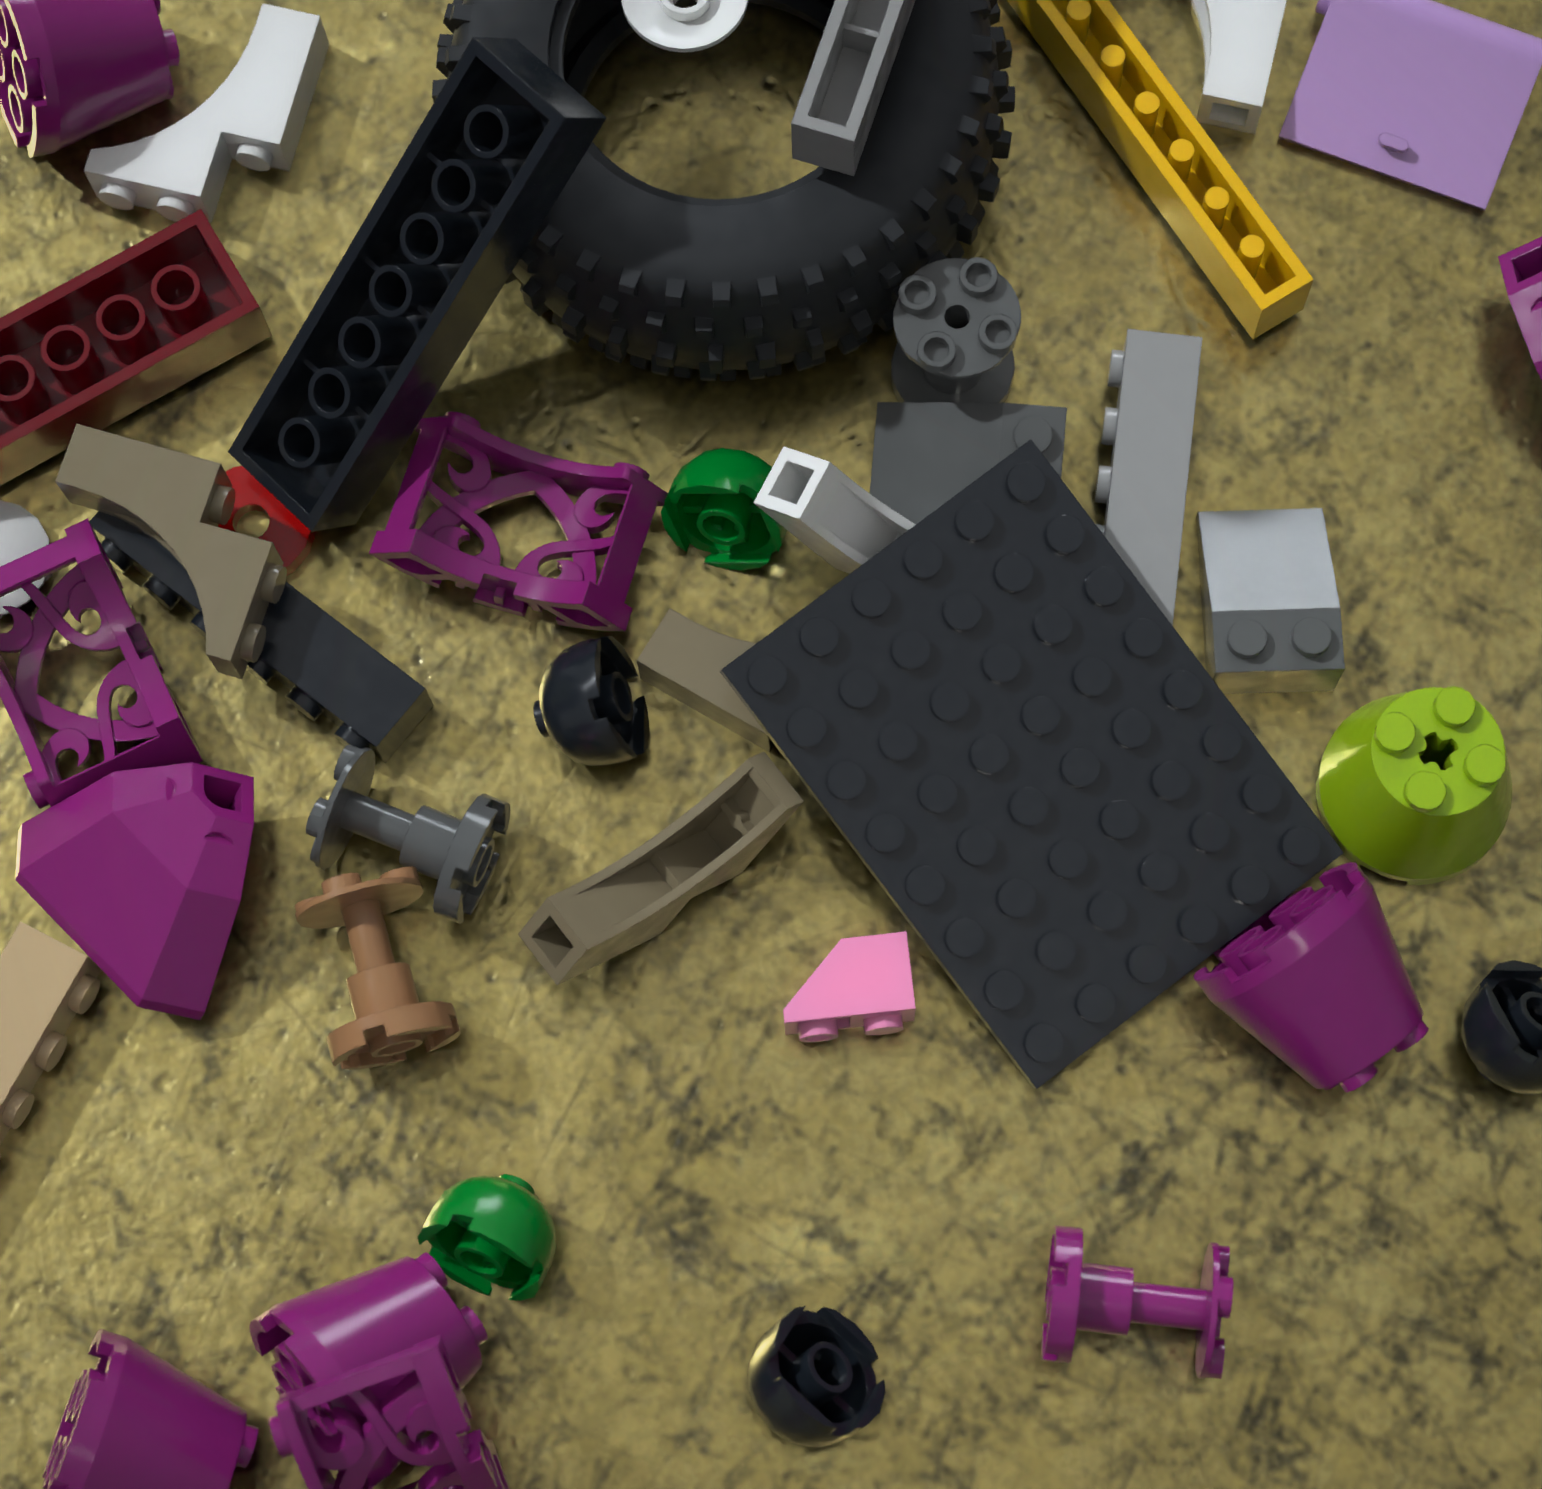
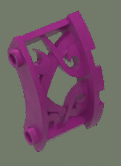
[369,411,668,631]
[0,518,203,809]
[269,1335,510,1489]

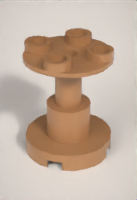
[295,867,461,1070]

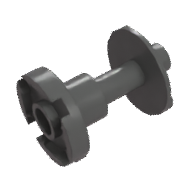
[891,257,1021,403]
[306,744,510,924]

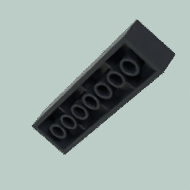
[228,37,607,532]

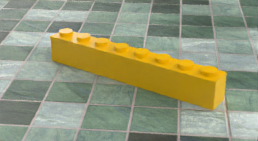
[1007,0,1314,340]

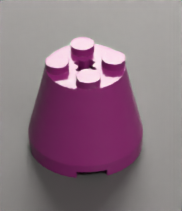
[0,0,180,158]
[1194,862,1429,1093]
[249,1252,488,1489]
[42,1329,259,1489]

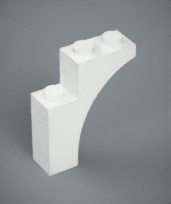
[1190,0,1287,134]
[84,3,329,223]
[753,447,916,574]

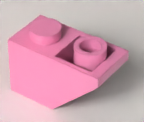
[783,932,916,1042]

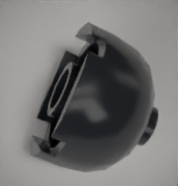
[533,636,649,766]
[1461,960,1542,1095]
[747,1306,886,1447]

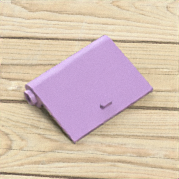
[1279,0,1542,211]

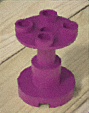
[1041,1225,1233,1379]

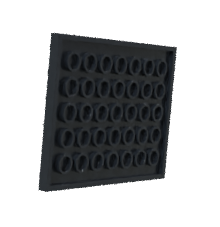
[720,439,1344,1089]

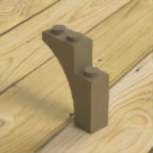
[55,424,287,679]
[637,608,774,752]
[518,752,804,985]

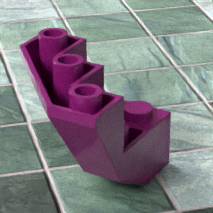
[15,762,254,1020]

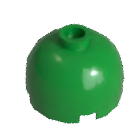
[661,448,787,571]
[417,1174,556,1301]

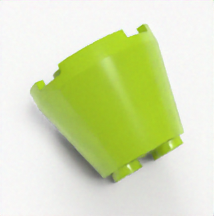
[1316,686,1512,885]

